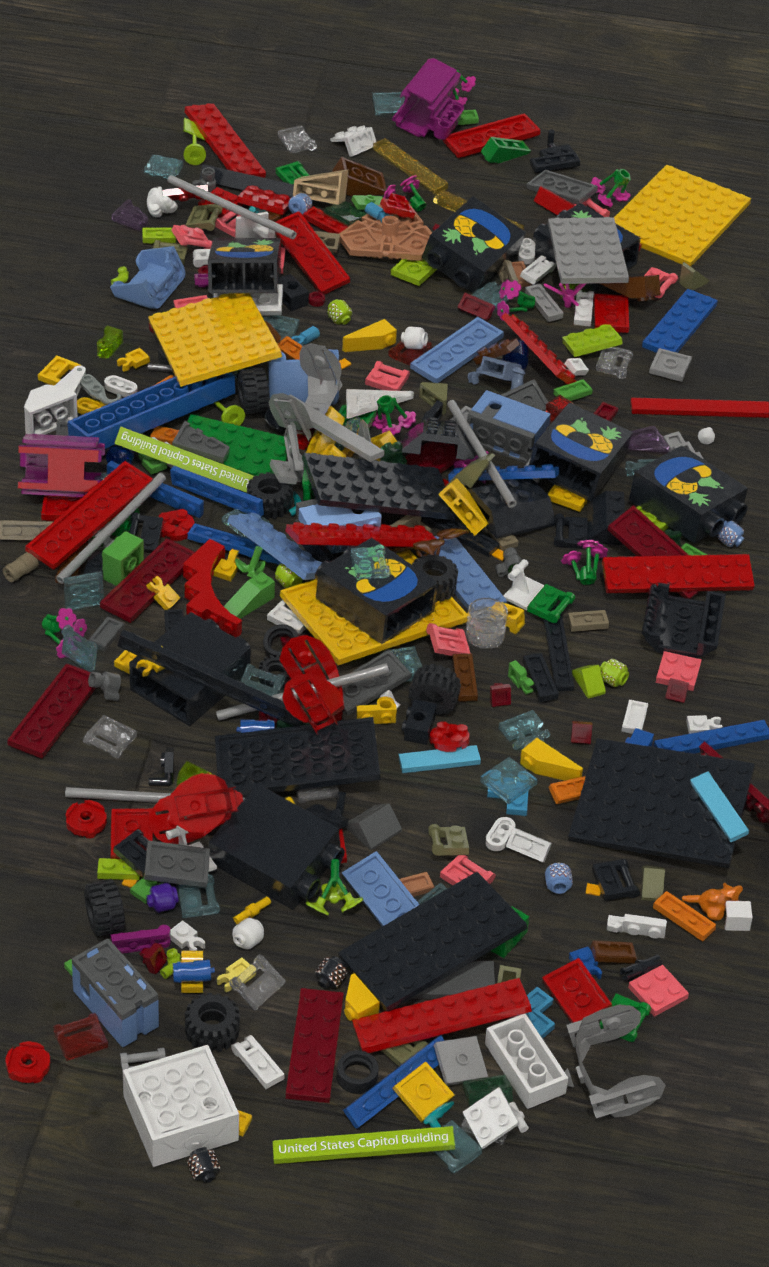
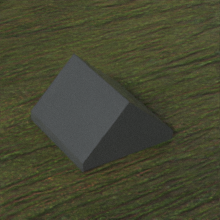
[345,803,402,851]

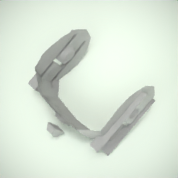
[269,343,342,441]
[284,419,375,482]
[565,1004,665,1118]

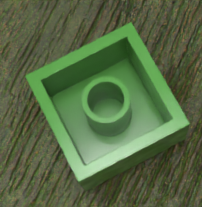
[102,531,144,586]

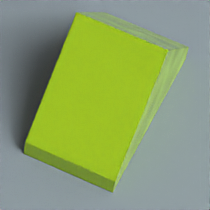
[572,665,606,699]

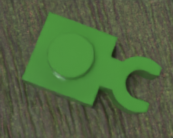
[138,453,167,475]
[508,660,534,694]

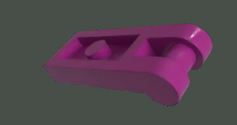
[111,925,171,954]

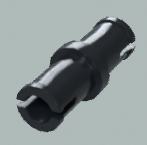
[620,954,663,981]

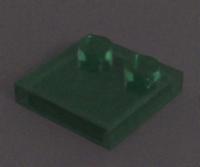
[323,201,366,227]

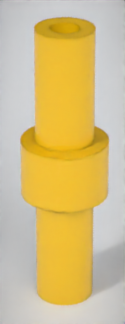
[233,896,271,924]

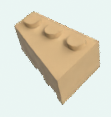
[293,169,349,205]

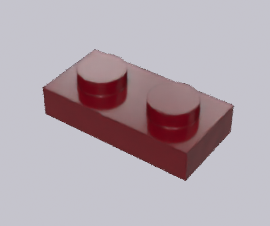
[457,293,495,322]

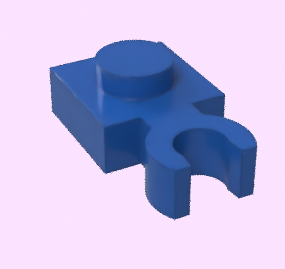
[569,946,602,979]

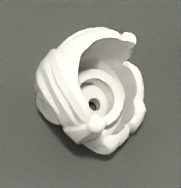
[147,186,177,218]

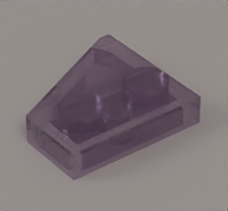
[111,199,148,231]
[628,426,669,453]

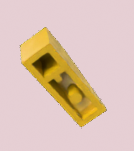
[342,319,397,352]
[438,478,489,536]
[520,738,583,781]

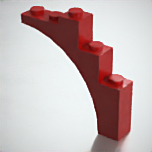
[183,539,242,637]

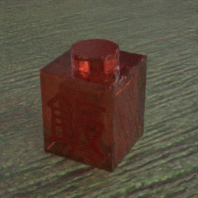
[545,395,573,422]

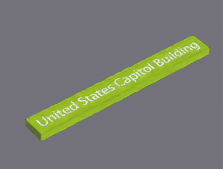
[114,427,254,493]
[273,1126,455,1164]

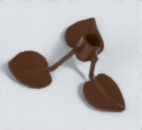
[386,528,469,558]

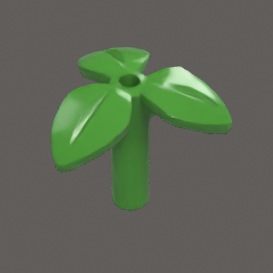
[235,546,265,578]

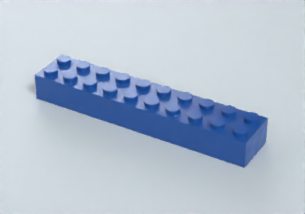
[67,372,235,448]

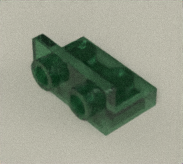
[463,1075,513,1107]

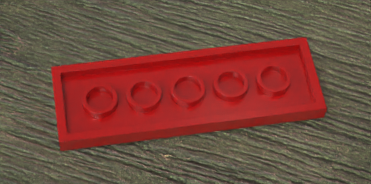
[443,113,541,158]
[275,211,350,294]
[501,312,577,384]

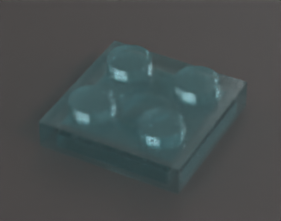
[64,571,104,610]
[480,757,538,804]

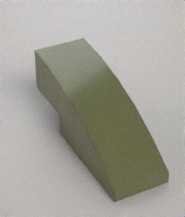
[446,453,495,488]

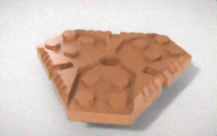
[339,205,432,261]

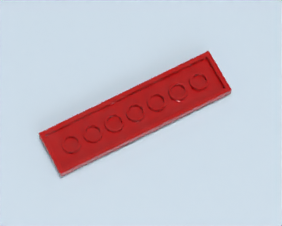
[184,103,266,178]
[25,461,153,570]
[285,522,437,547]
[602,554,755,593]
[352,978,532,1053]

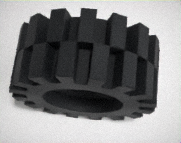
[258,654,292,690]

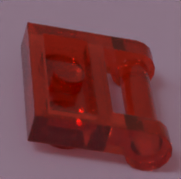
[388,341,432,365]
[53,1013,108,1061]

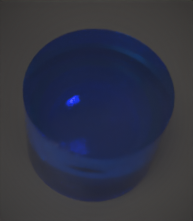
[502,340,529,370]

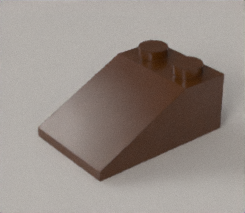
[332,157,387,196]
[600,275,661,301]

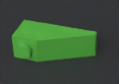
[224,572,275,619]

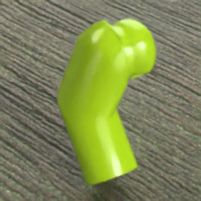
[111,266,129,284]
[160,948,181,979]

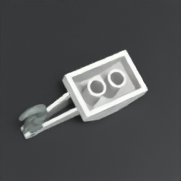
[24,366,121,435]

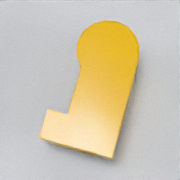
[486,601,525,634]

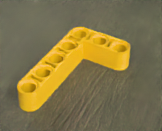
[306,406,346,457]

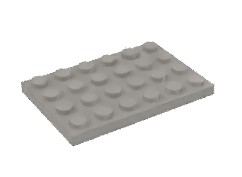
[548,217,629,284]

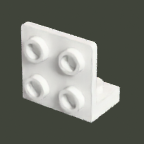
[330,125,377,156]

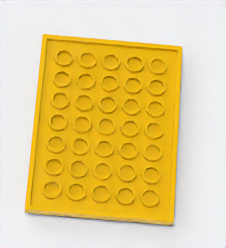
[614,165,751,266]
[148,293,282,387]
[280,550,469,665]

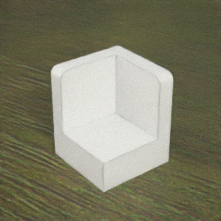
[725,901,753,931]

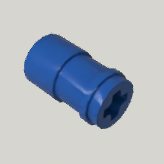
[236,720,275,733]
[173,959,215,983]

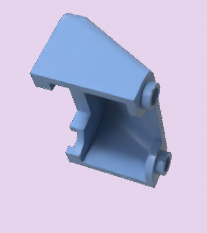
[110,246,185,309]
[267,349,339,405]

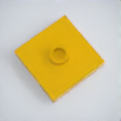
[392,1062,454,1123]

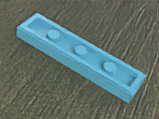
[398,745,481,773]
[690,772,749,842]

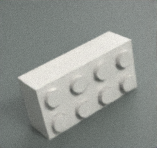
[485,1014,568,1109]

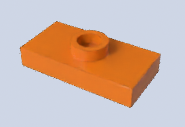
[150,426,179,445]
[548,776,585,804]

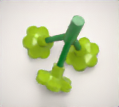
[306,859,363,915]

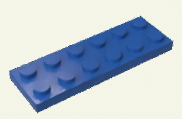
[642,289,718,353]

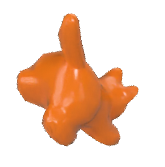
[682,883,743,921]

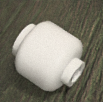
[401,327,428,350]
[232,918,264,950]

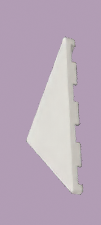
[346,389,414,418]

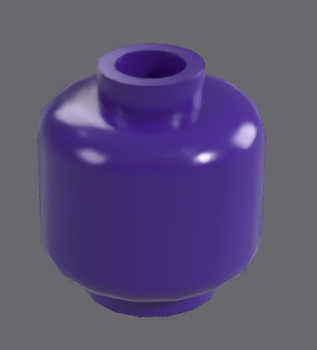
[146,883,179,913]

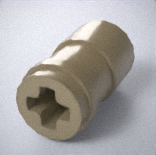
[3,552,39,582]

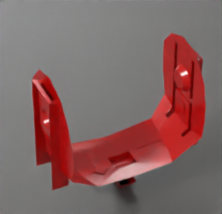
[280,635,345,734]
[149,773,243,844]

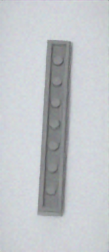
[289,395,384,462]

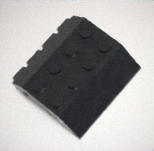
[402,417,475,460]
[468,479,556,539]
[642,583,726,658]

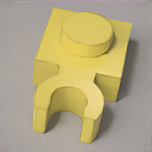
[217,958,256,992]

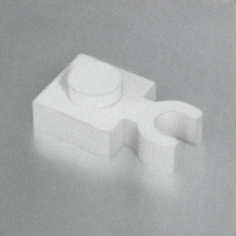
[686,715,723,734]
[170,920,205,951]

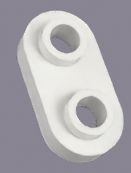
[518,238,535,264]
[104,375,137,397]
[486,817,515,851]

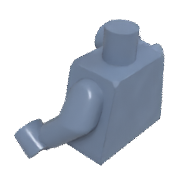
[468,356,525,390]

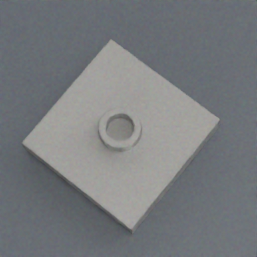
[649,348,692,382]
[434,1036,488,1086]

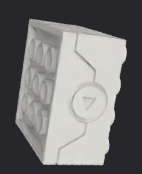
[123,1045,239,1167]

